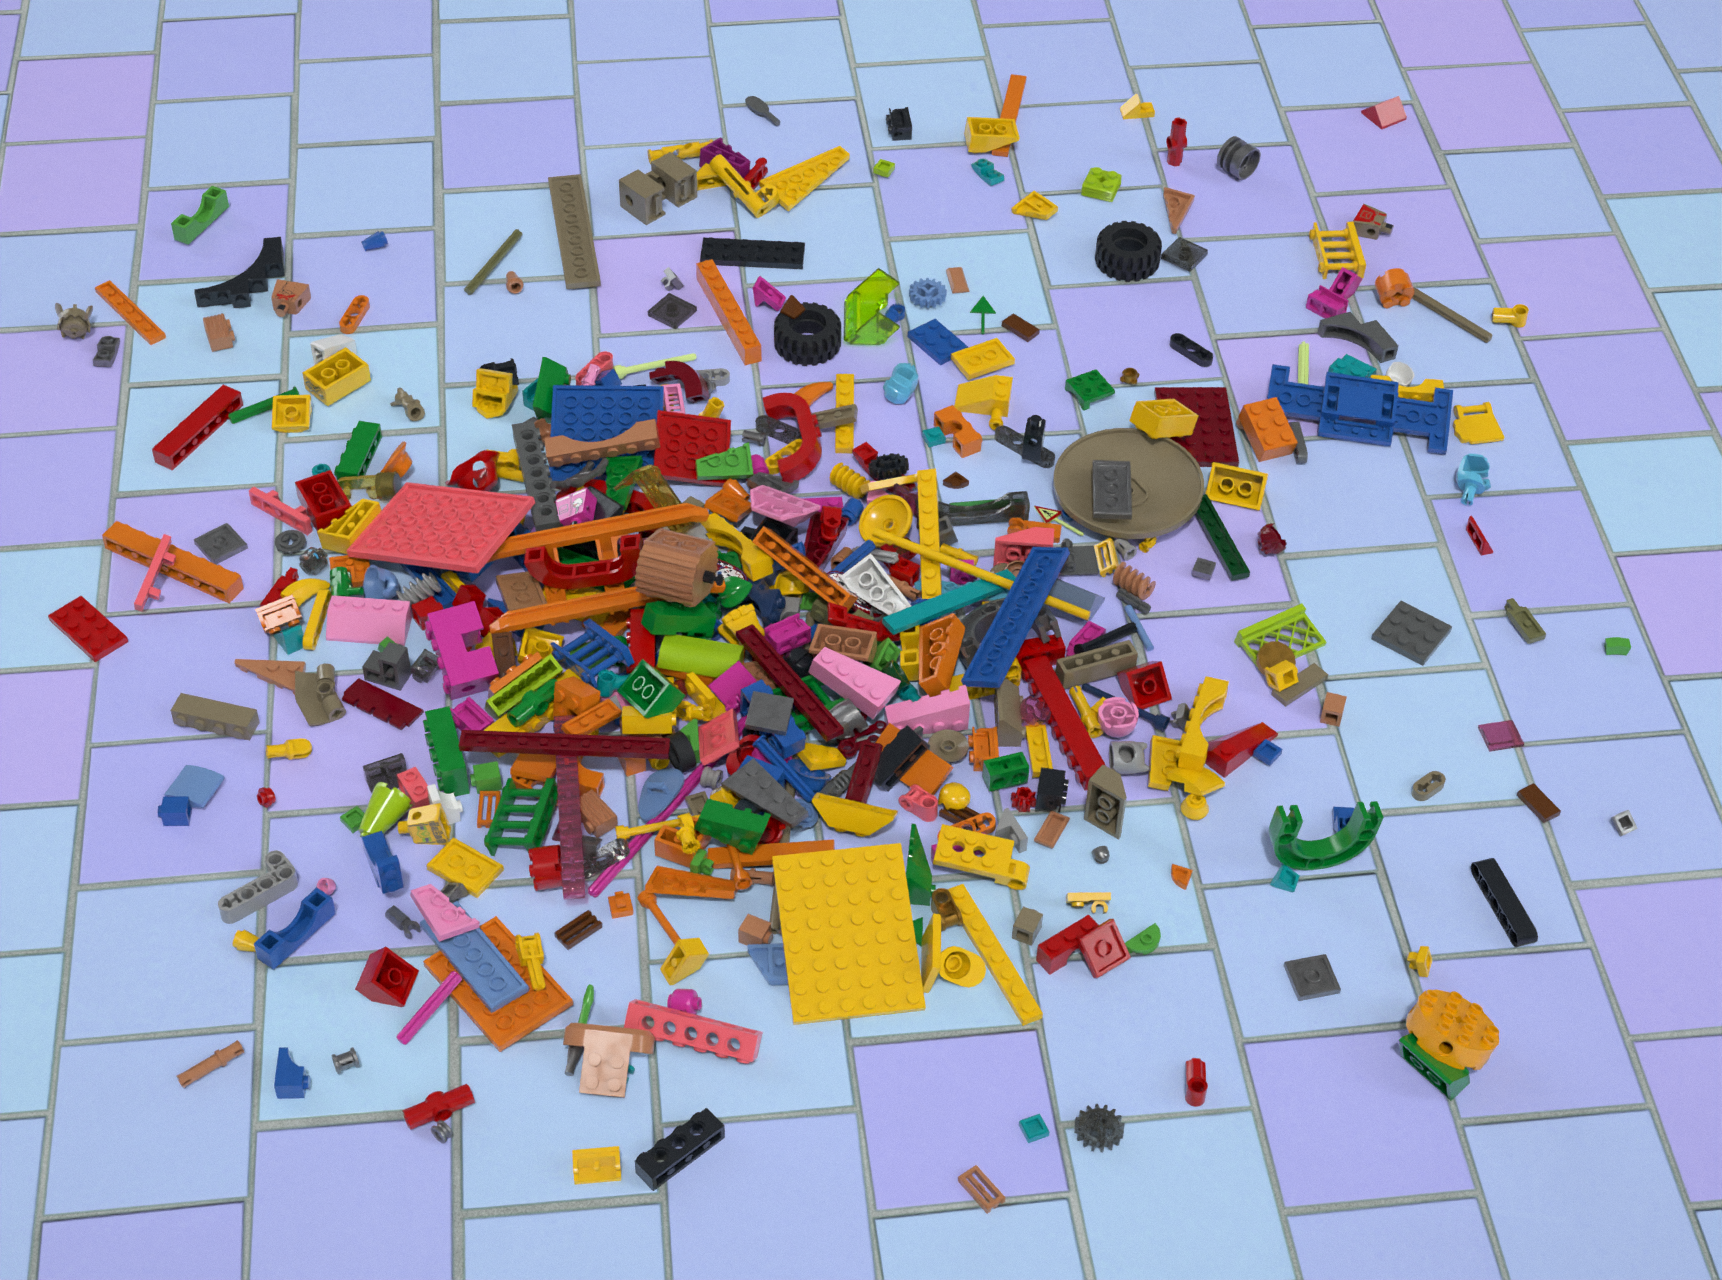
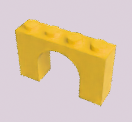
[622,677,678,734]

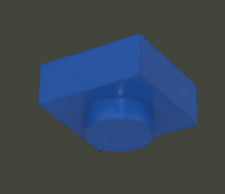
[1253,739,1283,766]

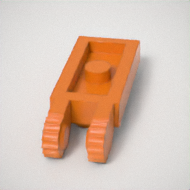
[1007,517,1062,543]

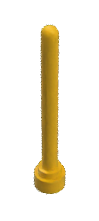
[615,814,700,843]

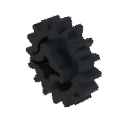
[868,453,909,480]

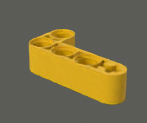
[949,657,1021,700]

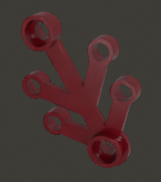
[836,711,886,759]

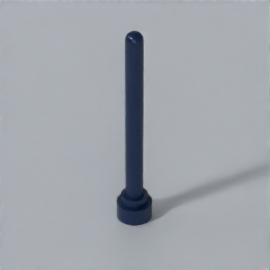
[1082,683,1170,732]

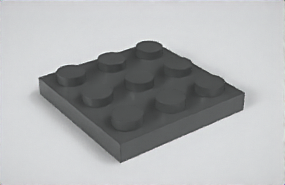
[1371,601,1452,666]

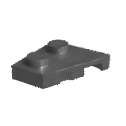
[747,472,799,494]

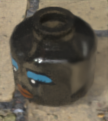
[298,547,328,575]

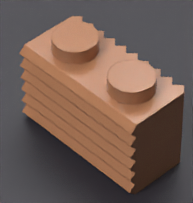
[203,313,235,352]
[571,789,618,838]

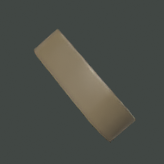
[1411,771,1446,801]

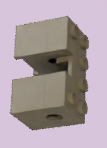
[619,152,697,225]

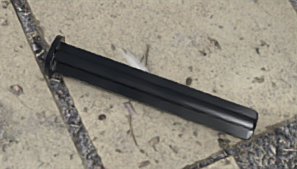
[1074,622,1137,655]

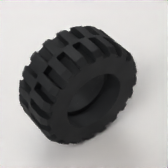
[1095,220,1162,282]
[774,302,841,366]

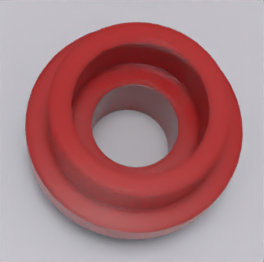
[257,787,276,808]

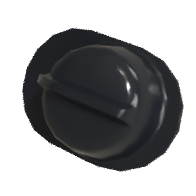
[782,647,813,678]

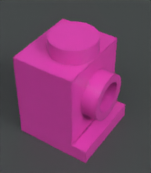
[950,559,977,584]

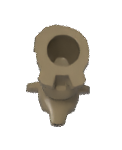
[390,387,425,421]

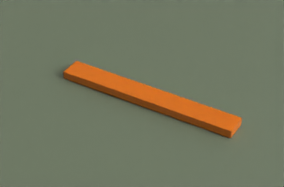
[992,74,1027,157]

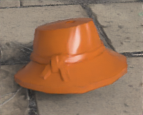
[377,441,413,479]

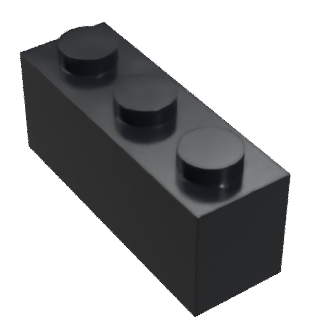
[874,725,930,792]

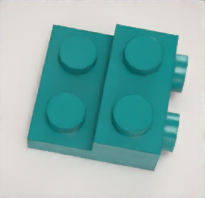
[1328,354,1377,378]

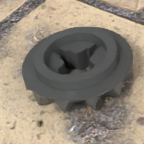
[275,530,306,555]

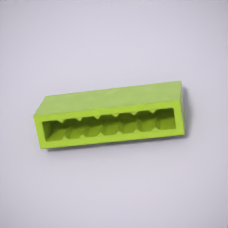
[657,635,744,678]
[484,654,563,720]

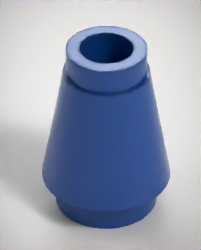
[361,231,388,251]

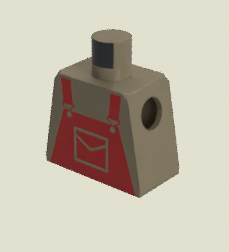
[1353,203,1394,240]

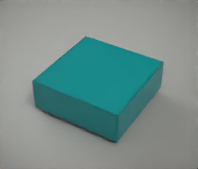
[1019,1114,1050,1143]

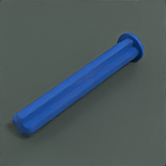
[831,539,876,573]
[752,735,815,803]

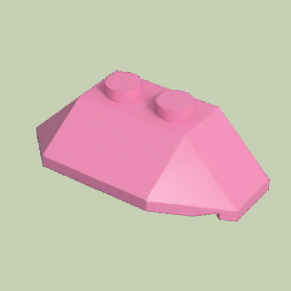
[750,485,820,527]

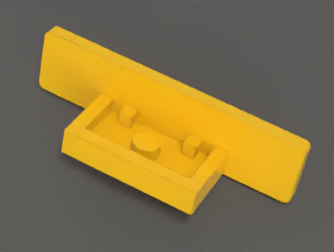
[675,672,726,720]

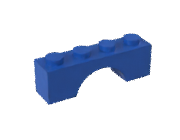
[254,887,336,970]

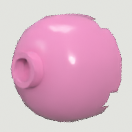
[1098,697,1139,738]

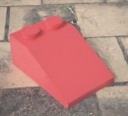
[993,527,1054,567]

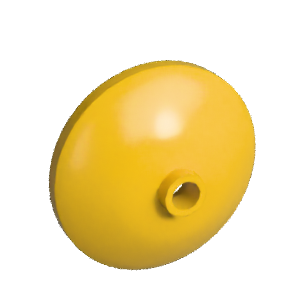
[859,495,913,548]

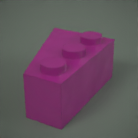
[699,137,751,178]

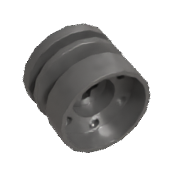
[1217,136,1261,180]

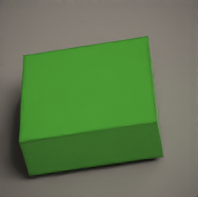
[340,806,364,833]

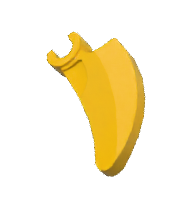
[280,578,330,608]

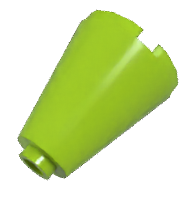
[358,782,413,837]

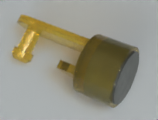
[338,471,402,501]

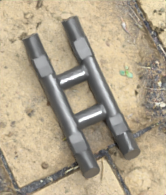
[551,458,609,490]

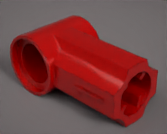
[1185,1058,1208,1107]

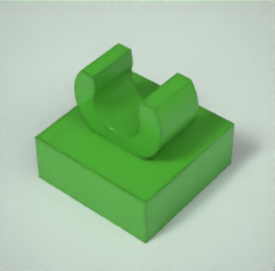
[690,849,714,876]

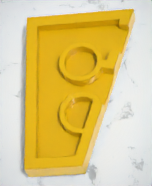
[1148,735,1182,791]

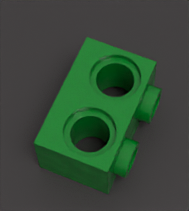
[982,752,1030,792]

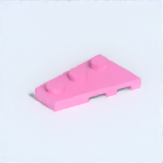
[410,884,480,942]

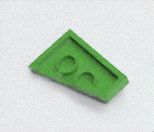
[695,442,754,480]

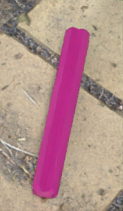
[396,971,462,1045]

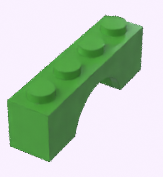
[171,186,229,245]

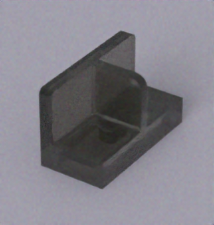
[363,753,407,794]

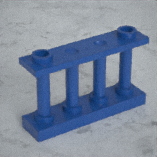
[550,618,635,688]

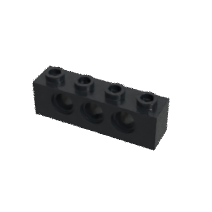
[635,1107,725,1191]

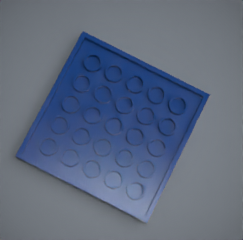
[548,385,664,485]

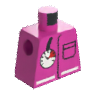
[556,487,597,526]

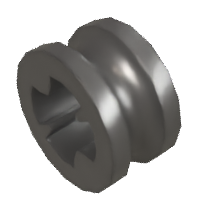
[430,1120,453,1144]

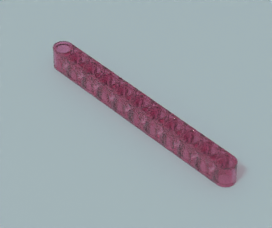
[554,715,586,900]

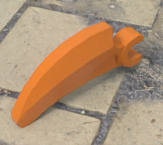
[794,382,833,407]

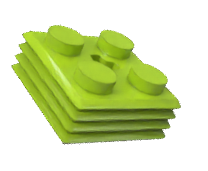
[1081,167,1122,202]

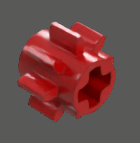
[1011,787,1037,812]

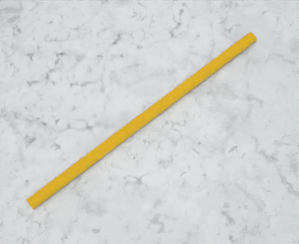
[872,527,1091,621]

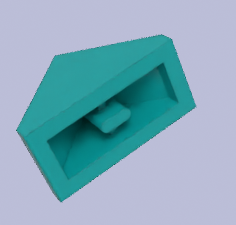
[273,624,303,655]

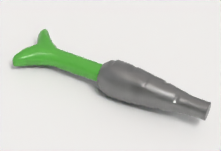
[565,984,594,1076]

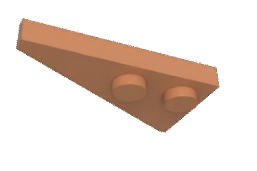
[1163,187,1195,234]
[234,659,306,695]

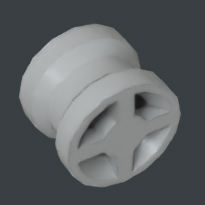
[700,766,723,790]

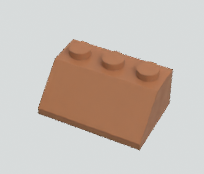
[809,624,877,663]

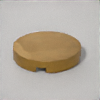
[1256,641,1296,676]

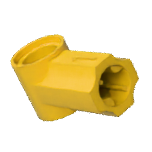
[1492,304,1529,328]
[486,449,520,470]

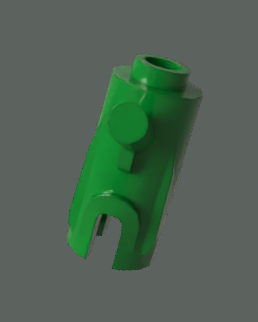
[330,567,364,597]

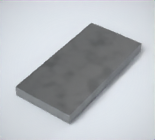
[1092,460,1132,520]

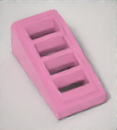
[662,383,686,414]

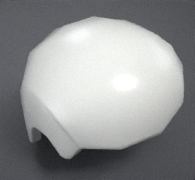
[1385,362,1414,387]

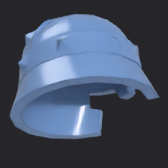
[363,565,399,600]

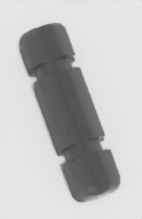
[1116,588,1151,615]

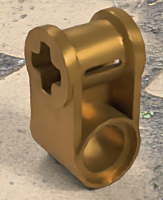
[931,888,963,931]

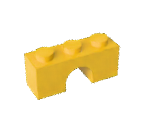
[900,625,920,681]

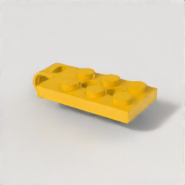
[933,824,1030,890]

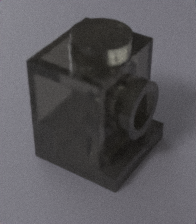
[410,649,439,683]

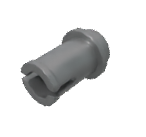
[742,430,766,446]

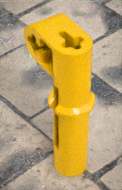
[710,154,780,218]

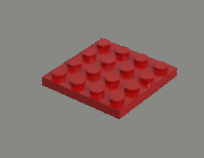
[652,410,731,487]

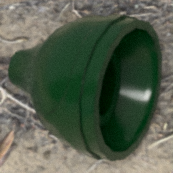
[881,659,910,691]

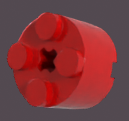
[528,844,566,891]

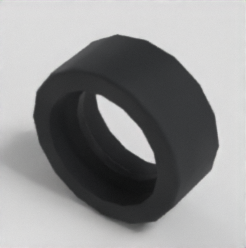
[665,731,696,772]

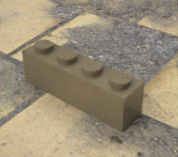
[1055,640,1138,689]
[170,693,260,741]

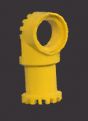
[676,701,713,722]
[676,812,701,855]

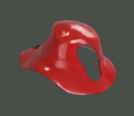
[445,450,500,492]

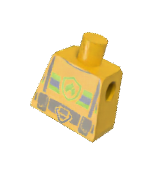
[398,803,451,845]

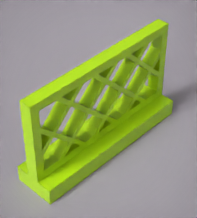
[1234,603,1327,674]

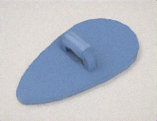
[638,768,685,821]

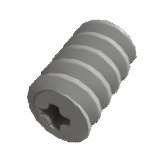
[396,572,441,605]

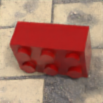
[295,470,352,531]

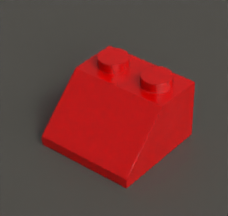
[1117,661,1172,709]
[355,946,419,1007]

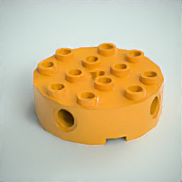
[1406,989,1499,1070]

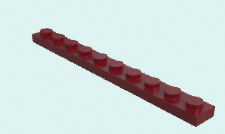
[459,730,670,759]

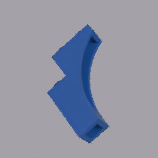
[361,831,404,894]

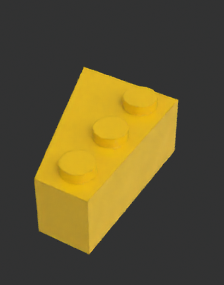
[317,499,382,554]

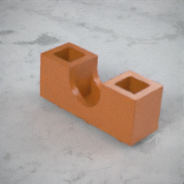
[933,405,983,458]

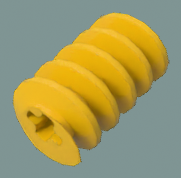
[829,462,870,499]

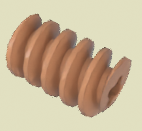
[1113,562,1156,600]

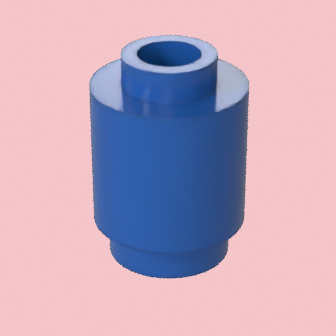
[841,498,864,526]

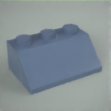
[1045,578,1105,620]

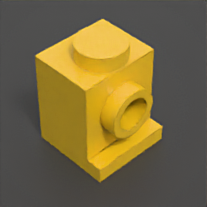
[1264,660,1299,692]

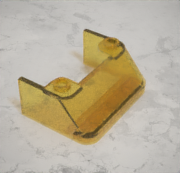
[614,465,694,534]

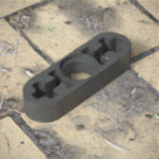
[1289,421,1308,463]

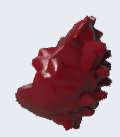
[1257,523,1287,555]

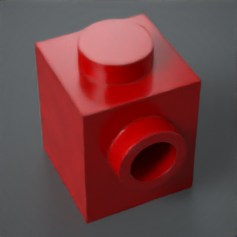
[889,556,920,587]

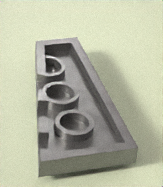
[721,758,809,829]

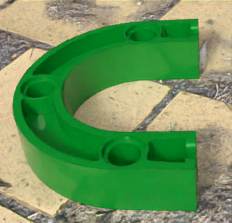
[1268,801,1384,870]

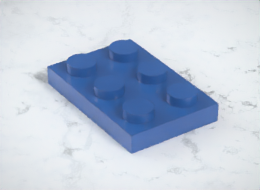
[907,318,968,366]

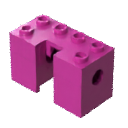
[425,601,499,700]

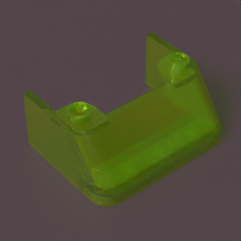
[844,268,900,345]

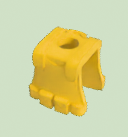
[717,604,764,650]

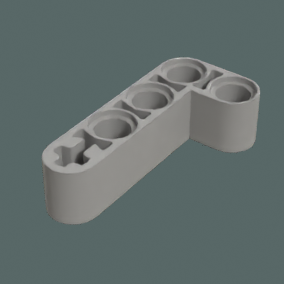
[218,850,298,924]

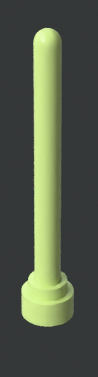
[612,353,697,379]

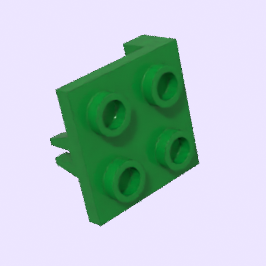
[1065,369,1115,411]

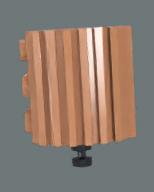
[635,528,724,607]

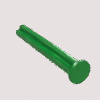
[228,386,299,424]

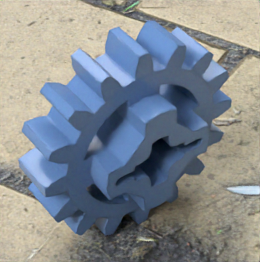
[909,278,947,308]

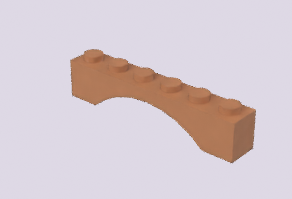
[544,419,660,467]

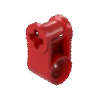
[820,505,842,541]

